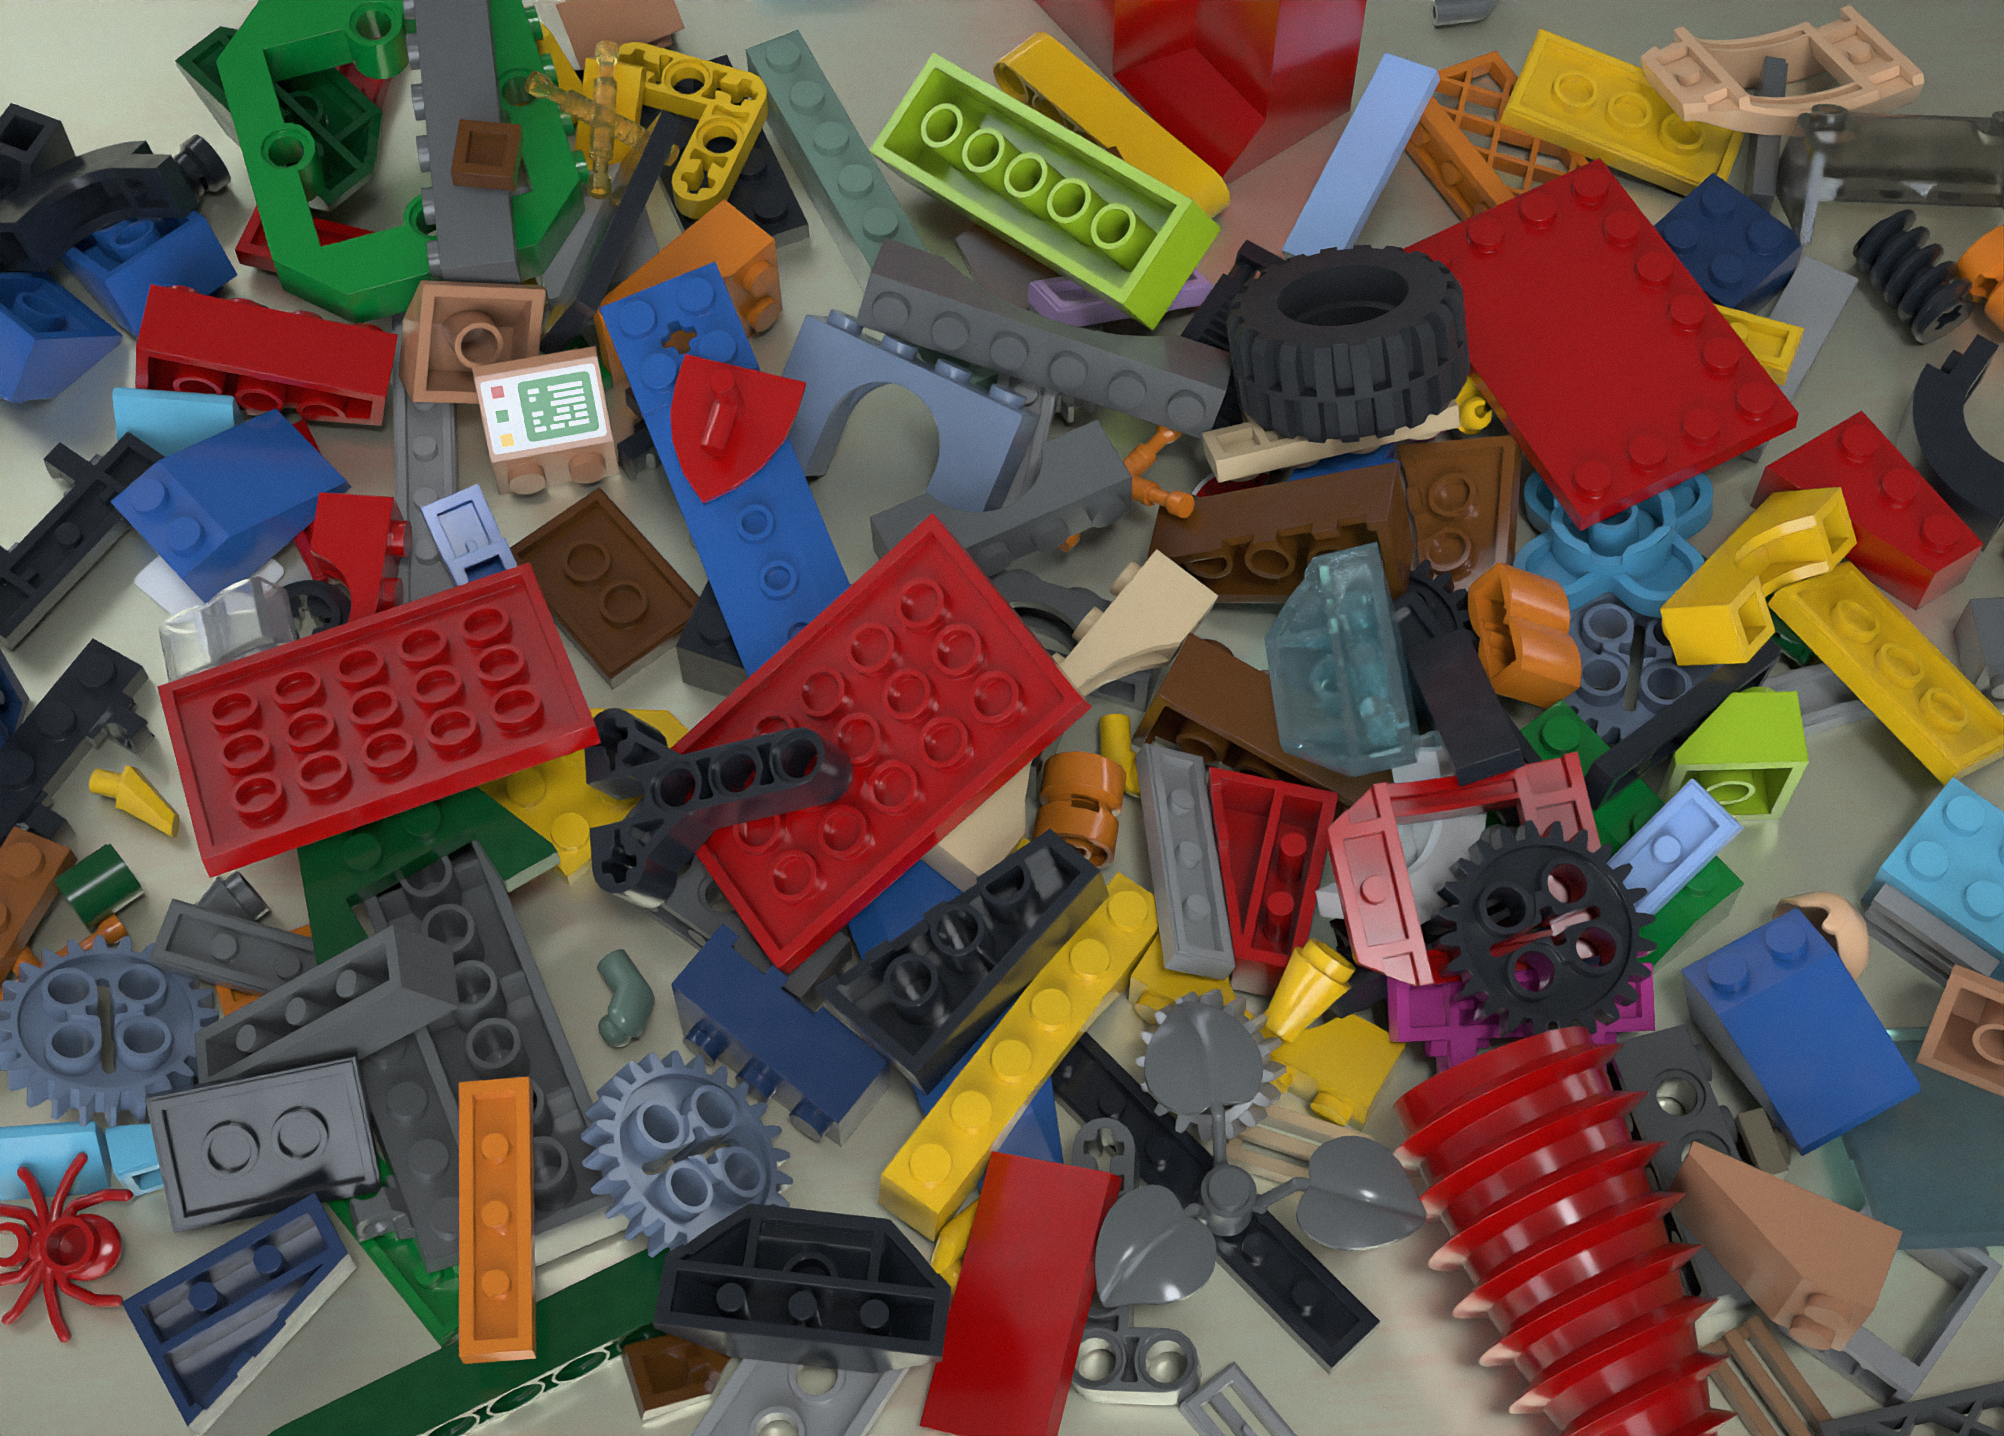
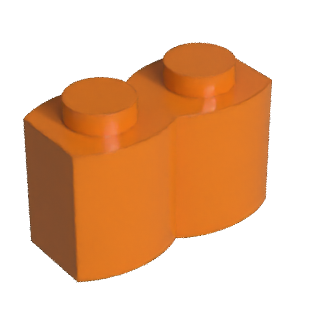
[1468,562,1582,709]

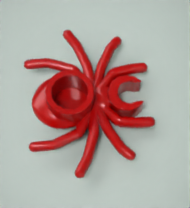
[0,1152,133,1343]

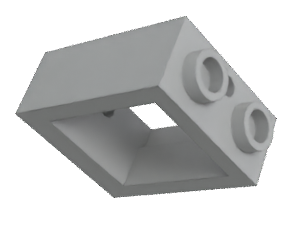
[1776,1181,2003,1407]

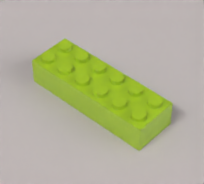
[869,52,1222,331]

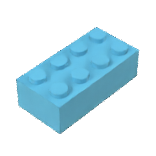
[1861,777,2004,983]

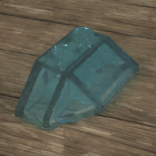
[1264,542,1420,778]

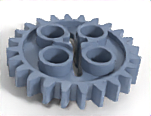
[1538,592,1724,756]
[0,935,219,1127]
[581,1050,793,1258]

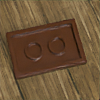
[510,487,699,690]

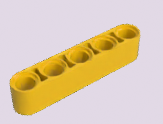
[993,31,1231,219]

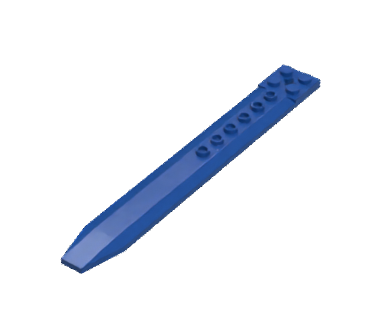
[599,262,1064,1191]

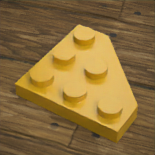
[477,708,689,886]

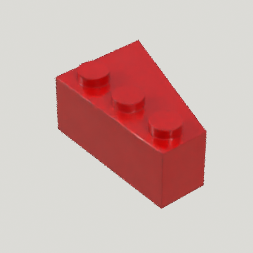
[1207,766,1339,997]

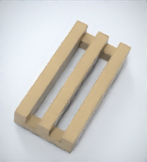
[1226,1104,1373,1183]

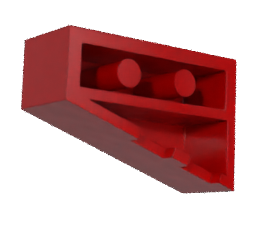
[1750,410,1984,611]

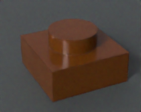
[451,119,524,191]

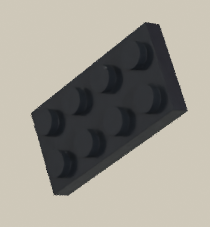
[638,54,810,249]

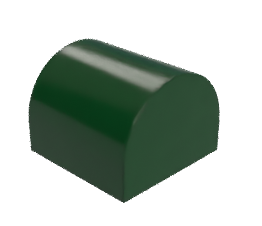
[54,843,145,931]

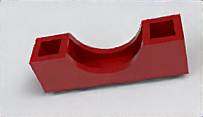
[310,492,412,623]

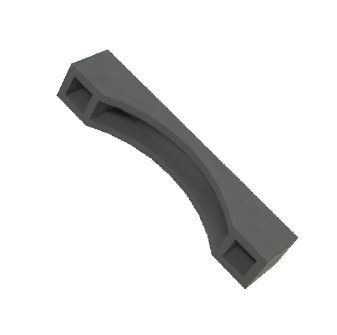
[856,238,1232,439]

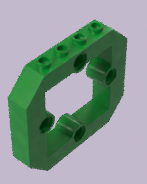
[216,0,591,324]

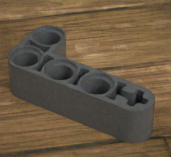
[1071,1118,1202,1405]

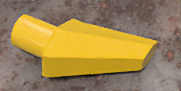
[89,765,179,838]

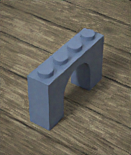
[782,309,1041,512]

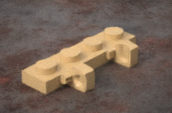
[1201,399,1460,483]

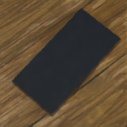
[539,110,682,354]

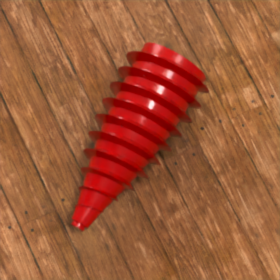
[1392,1026,1738,1436]

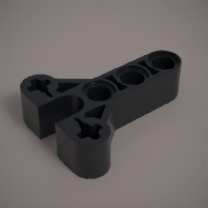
[584,708,853,908]

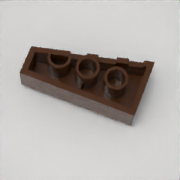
[1147,461,1414,604]
[1131,633,1401,821]

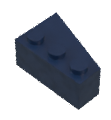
[671,923,891,1148]
[121,1193,357,1436]

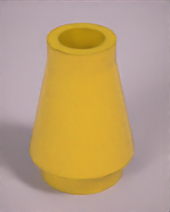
[1264,937,1356,1043]

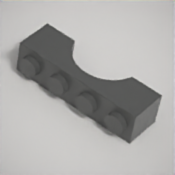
[870,420,1132,576]
[988,569,1162,713]

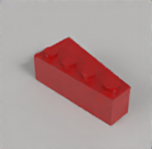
[135,284,398,426]

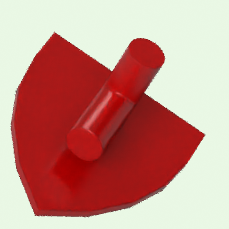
[670,354,807,504]

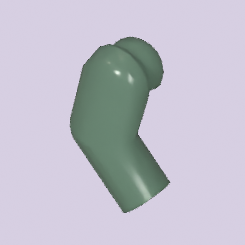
[597,949,655,1047]

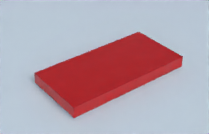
[919,1151,1122,1436]

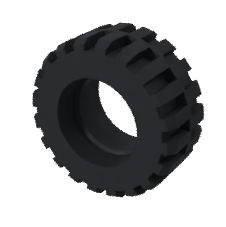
[1226,245,1470,443]

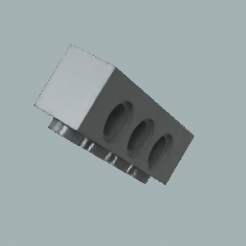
[622,797,853,1011]
[1606,1024,1755,1319]

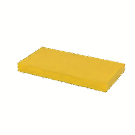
[1500,28,1745,196]
[1767,561,2004,786]

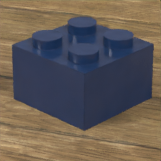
[1654,173,1806,315]

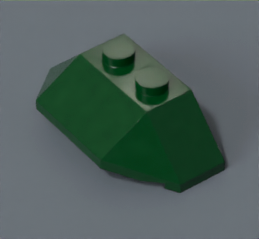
[175,26,384,212]

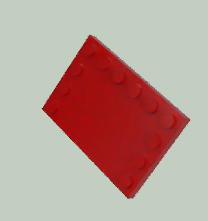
[1403,158,1799,531]
[670,513,1092,974]
[157,562,601,878]

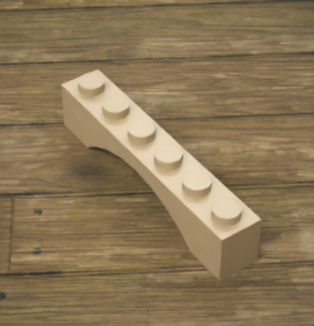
[921,549,1218,892]

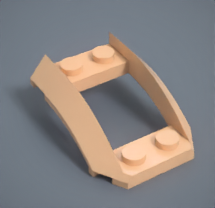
[1640,5,1925,136]

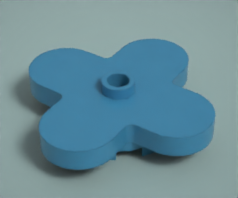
[1513,470,1713,618]

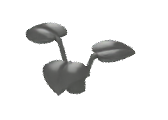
[1095,1001,1426,1308]

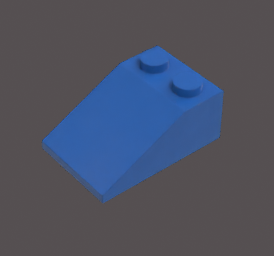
[59,210,238,339]
[111,408,352,610]
[1681,907,1921,1156]

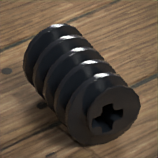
[1852,209,1974,343]

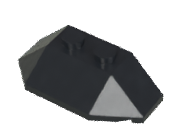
[653,1203,951,1373]

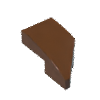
[621,1334,732,1421]

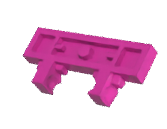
[1387,963,1655,1074]

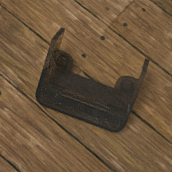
[1776,104,2004,244]

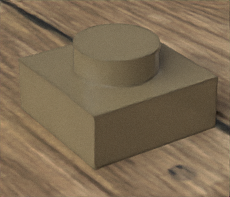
[1734,1107,1791,1179]

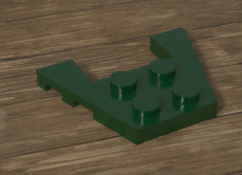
[297,786,561,966]

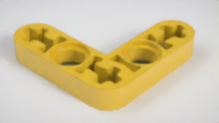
[609,42,769,219]

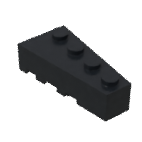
[814,829,1109,1096]

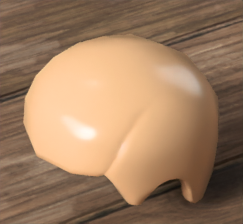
[1772,891,1871,982]

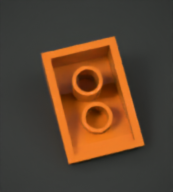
[593,199,783,383]

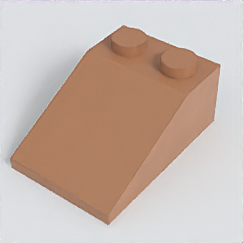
[1667,1141,1903,1352]

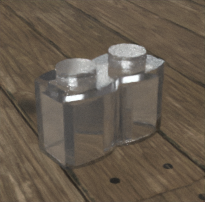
[158,576,297,682]

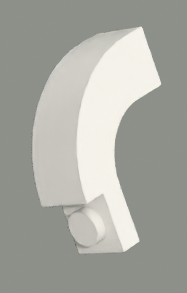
[1315,731,1487,925]

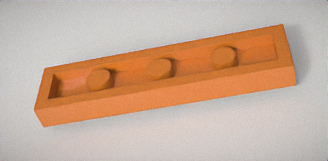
[459,1077,536,1364]

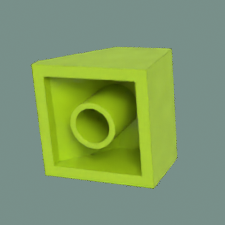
[1657,687,1809,821]

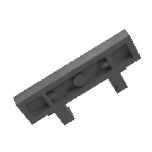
[349,1032,459,1274]

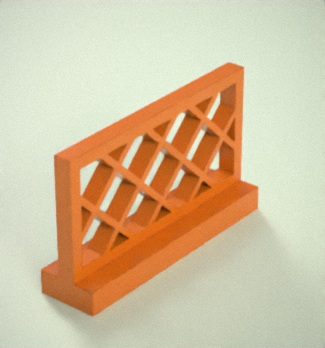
[1405,50,1589,221]

